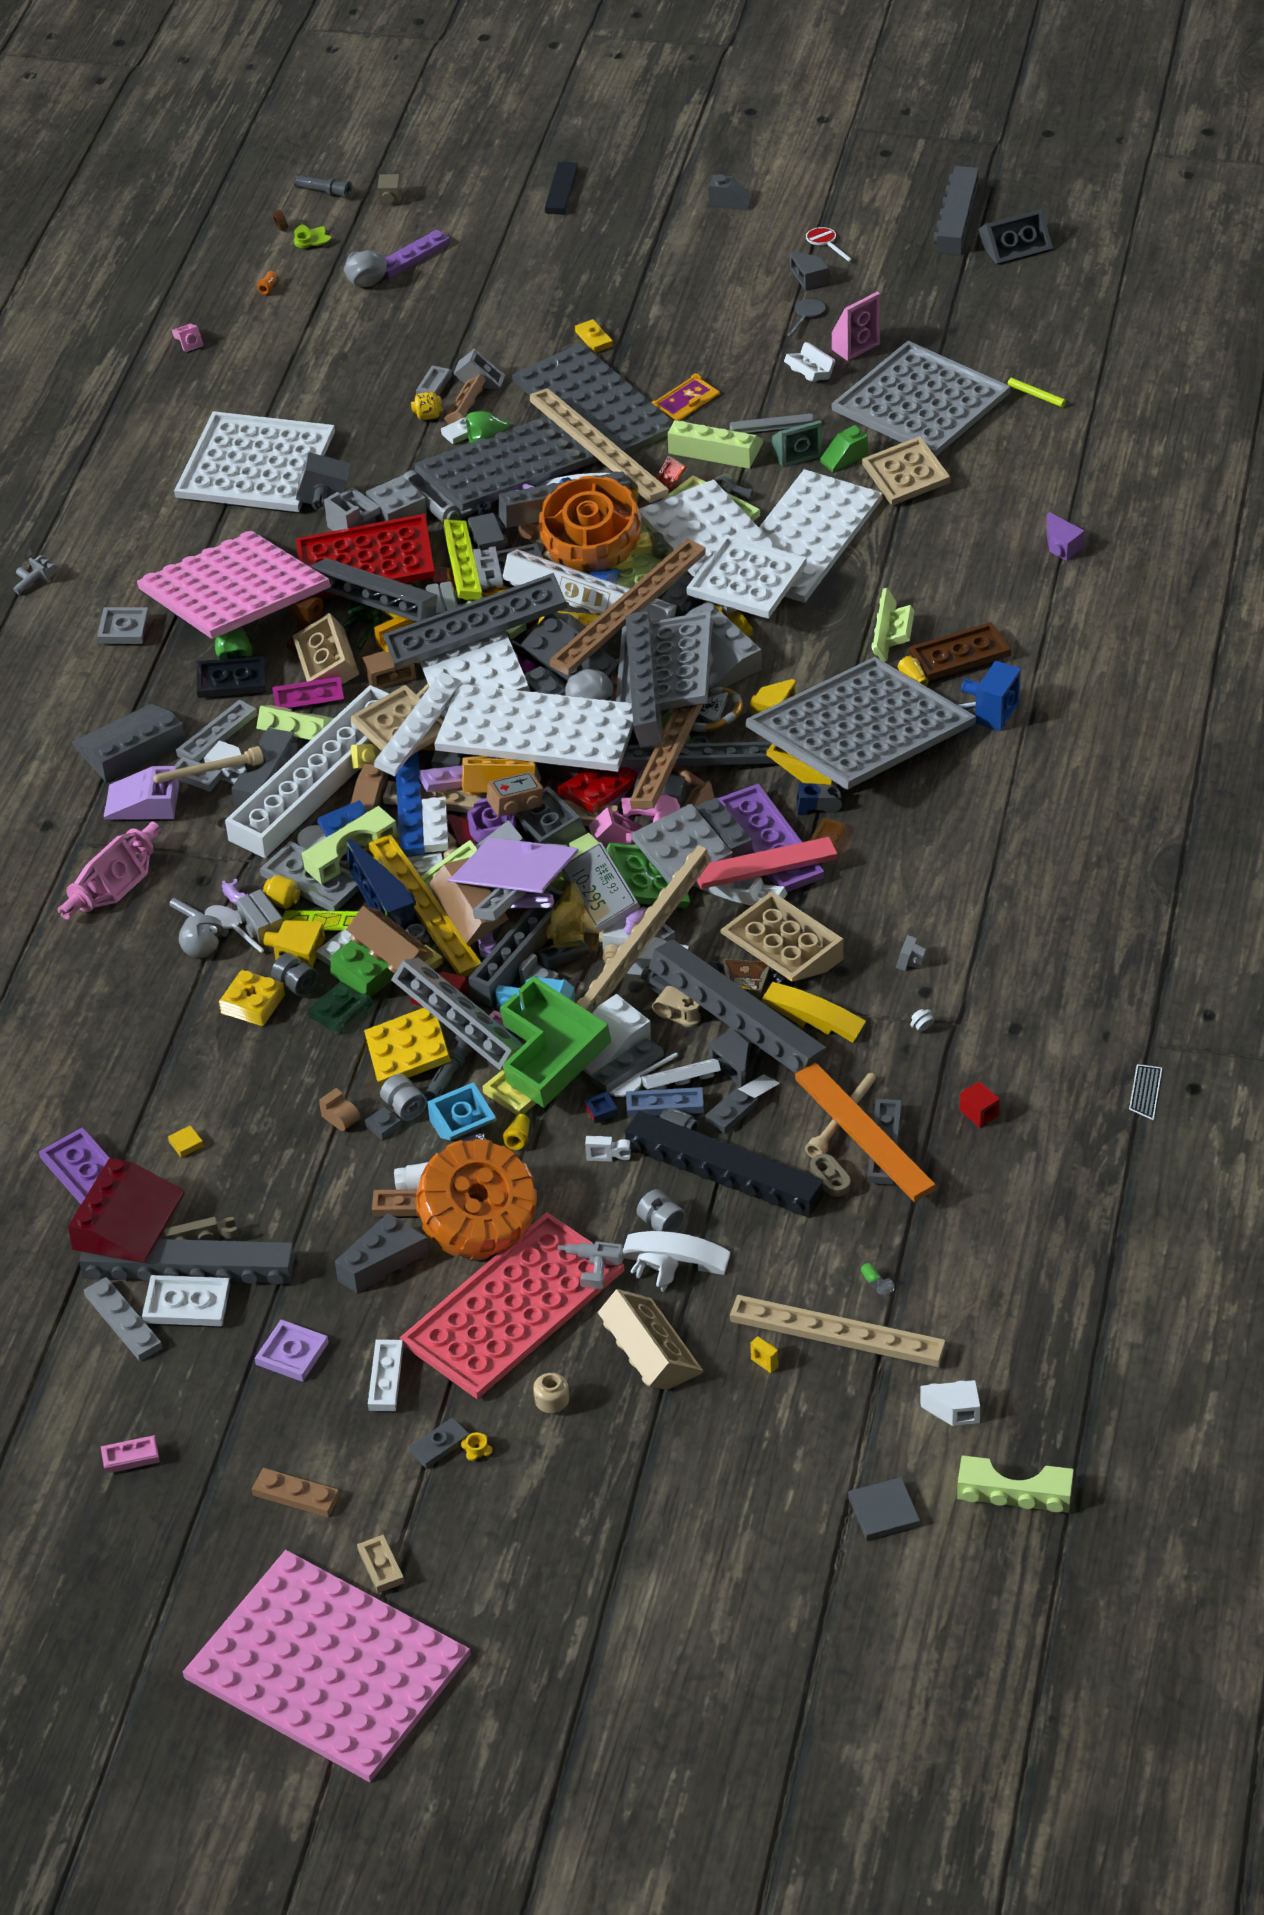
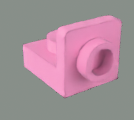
[172,324,203,352]

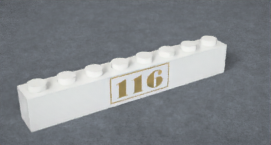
[502,549,677,621]

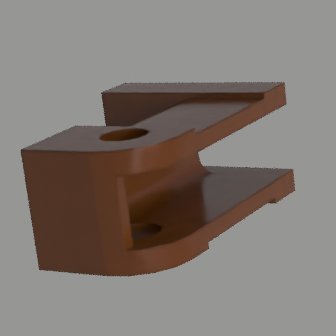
[286,596,324,653]

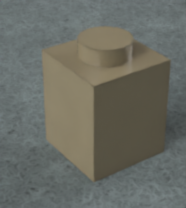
[378,174,401,205]

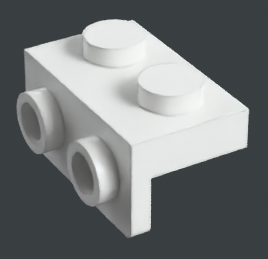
[784,342,835,382]

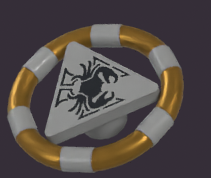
[691,687,743,732]

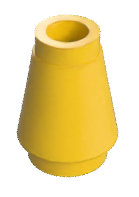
[897,656,929,686]
[503,1114,530,1150]

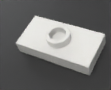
[441,417,468,445]

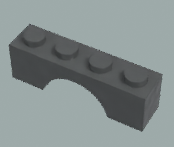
[232,727,297,807]

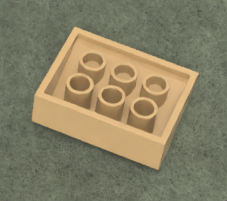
[721,891,843,982]

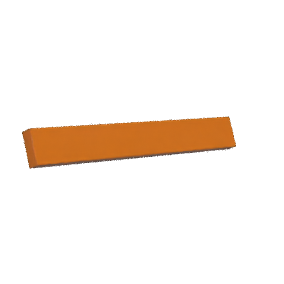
[795,1062,936,1202]

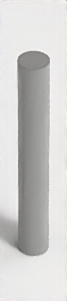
[170,898,229,937]

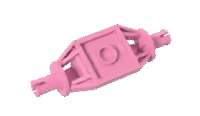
[58,822,162,920]

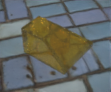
[547,879,585,948]

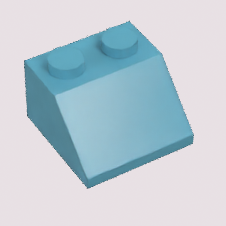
[428,1082,496,1140]

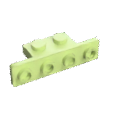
[872,588,914,662]

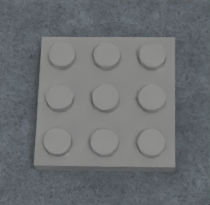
[632,804,733,883]

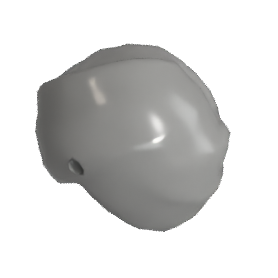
[343,250,387,287]
[565,669,614,700]

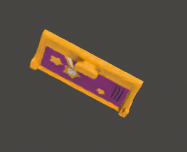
[651,373,720,421]

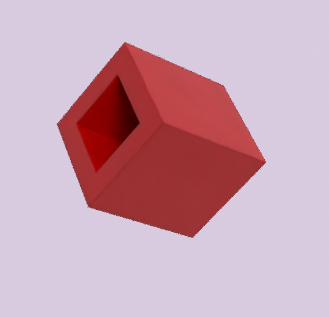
[960,1081,1000,1128]

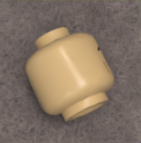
[533,1373,569,1413]

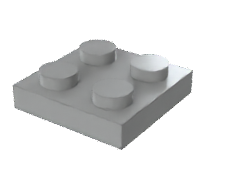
[97,607,149,644]

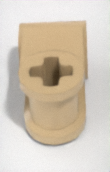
[652,986,701,1027]

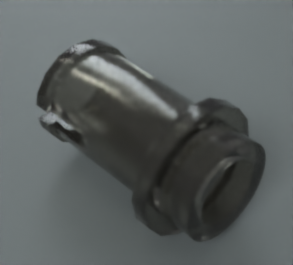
[650,532,669,559]

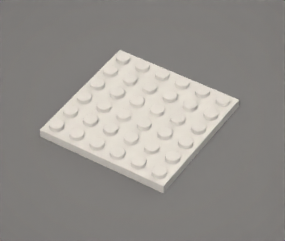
[174,411,335,512]

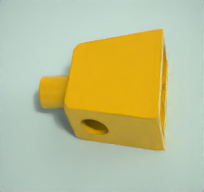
[264,920,325,967]

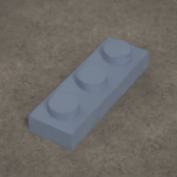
[626,1087,704,1117]

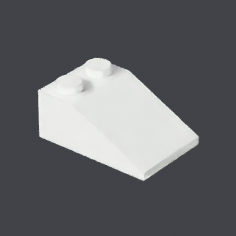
[583,994,651,1075]

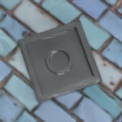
[848,1477,920,1541]

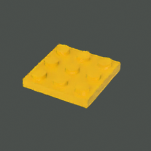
[364,1008,451,1087]

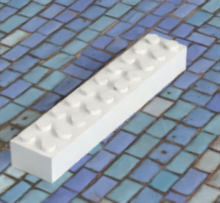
[225,685,389,858]

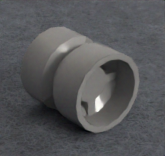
[380,1074,427,1121]
[637,1189,686,1233]

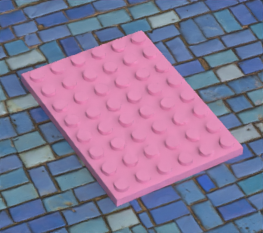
[137,531,331,639]
[183,1550,471,1782]

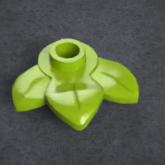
[294,224,331,249]

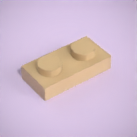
[357,1535,404,1593]

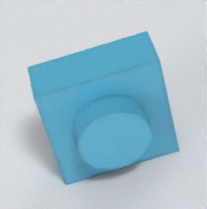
[495,985,520,1009]

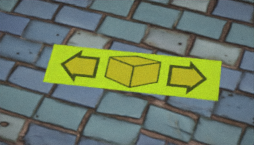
[283,910,359,930]

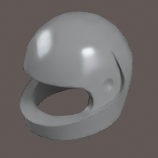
[178,915,223,958]

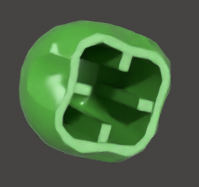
[466,411,510,443]
[215,627,253,659]

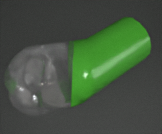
[861,1263,894,1295]

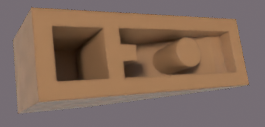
[351,763,389,812]

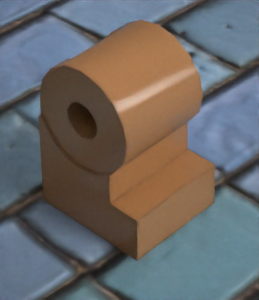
[319,1088,361,1131]

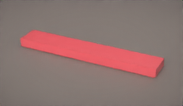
[697,837,837,889]

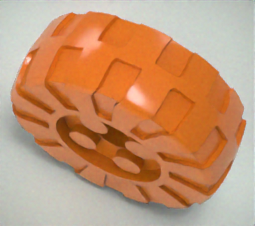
[539,475,641,572]
[416,1139,537,1260]

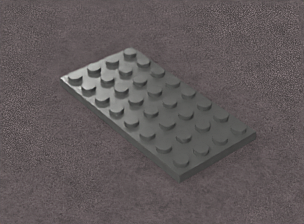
[512,343,673,455]
[415,416,600,511]

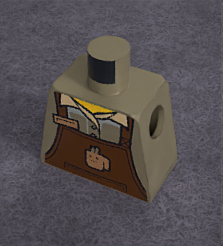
[724,959,771,1001]

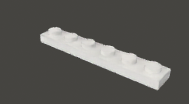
[374,671,462,776]

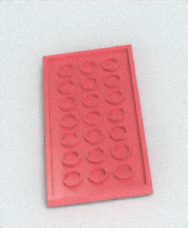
[400,1212,624,1400]

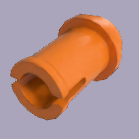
[257,271,279,294]

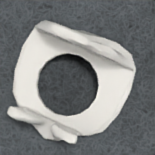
[631,1253,678,1292]

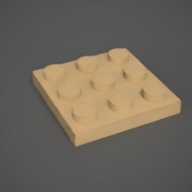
[862,436,950,506]
[351,685,443,756]

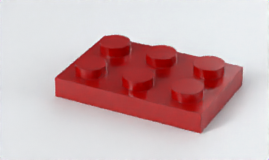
[558,767,638,813]

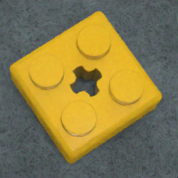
[219,970,285,1026]

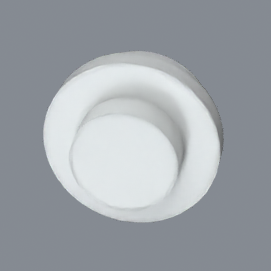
[910,1009,934,1032]

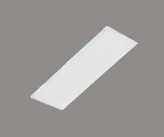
[739,1075,780,1098]

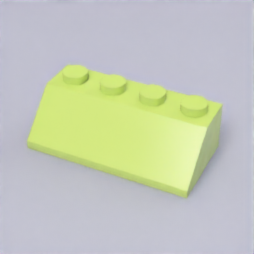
[668,420,763,469]

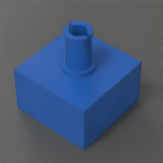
[961,661,1021,731]

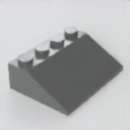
[72,704,186,782]

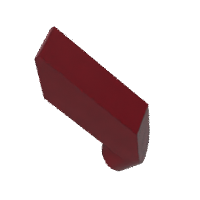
[447,815,476,848]

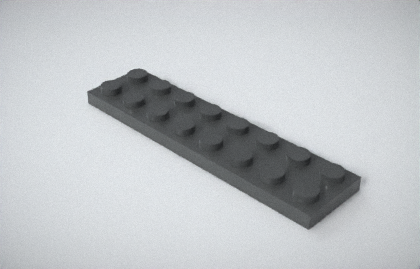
[383,573,568,670]

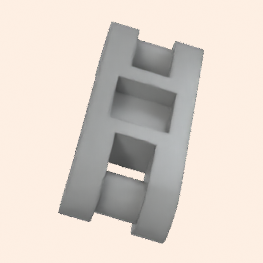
[473,546,503,591]

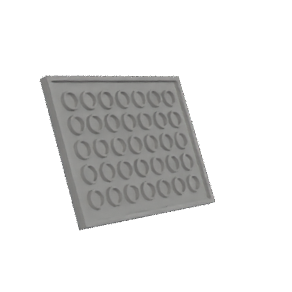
[746,657,976,789]

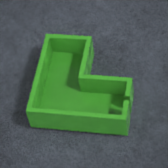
[500,976,611,1108]

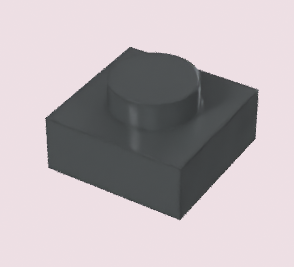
[365,1107,401,1140]

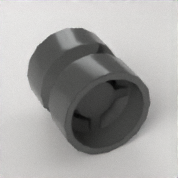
[271,953,318,997]

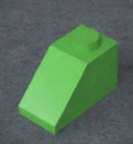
[820,425,868,473]

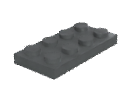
[521,613,619,682]

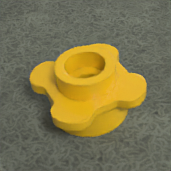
[461,1432,492,1461]

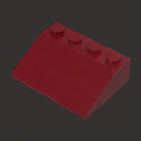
[68,1158,185,1263]

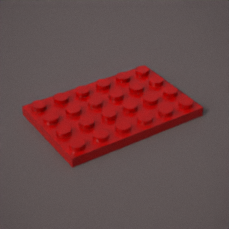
[296,514,436,599]

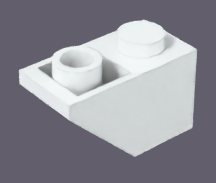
[920,1380,980,1426]

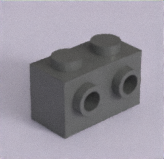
[661,574,703,617]

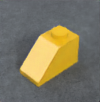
[750,679,796,716]

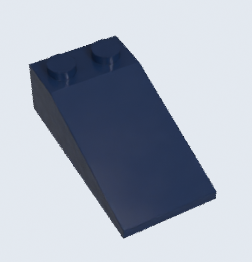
[347,839,416,930]

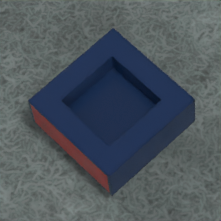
[584,1092,618,1124]

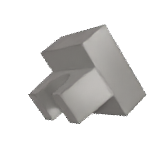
[896,935,926,971]

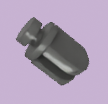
[640,966,674,995]

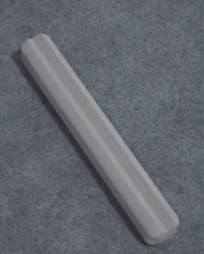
[730,413,814,433]

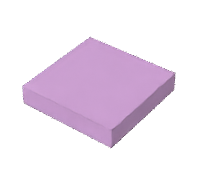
[255,1320,329,1382]

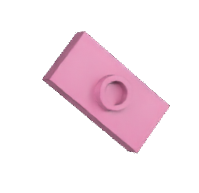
[101,1435,160,1474]

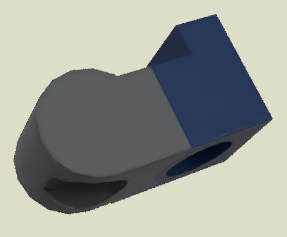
[796,783,842,815]

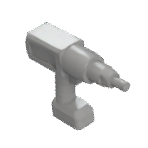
[558,1241,624,1289]

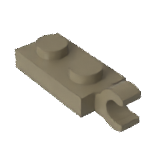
[164,1217,238,1241]

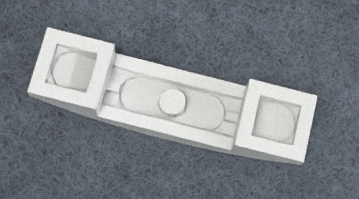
[623,1231,730,1275]

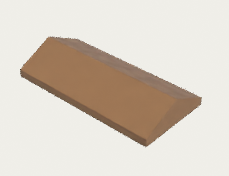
[428,857,509,946]

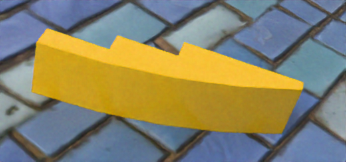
[761,982,866,1043]

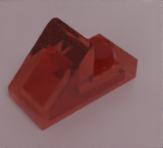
[656,456,687,501]

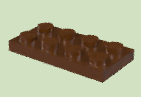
[909,622,1011,681]

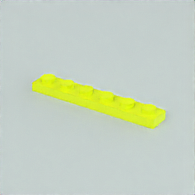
[443,519,482,600]

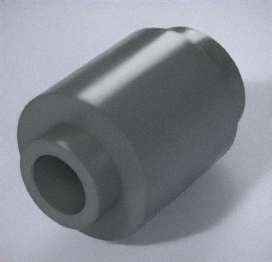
[660,1107,699,1132]

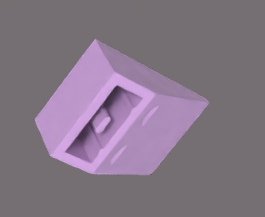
[104,766,179,820]

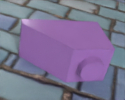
[1046,512,1084,561]

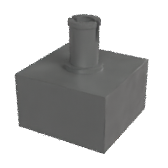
[295,452,351,511]

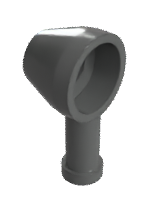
[714,473,753,500]

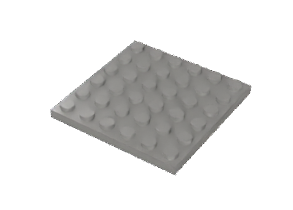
[832,341,1011,457]

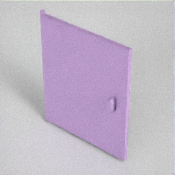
[448,837,579,894]

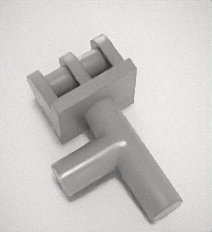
[13,555,58,595]

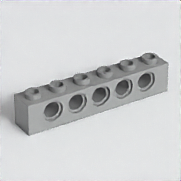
[391,957,524,1070]

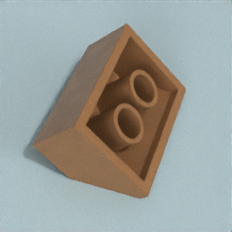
[346,906,433,973]

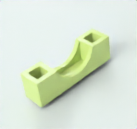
[302,806,398,885]
[957,1456,1073,1513]

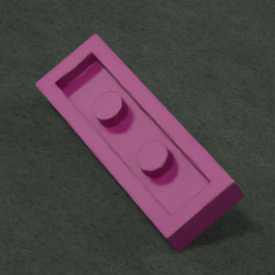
[272,677,344,708]

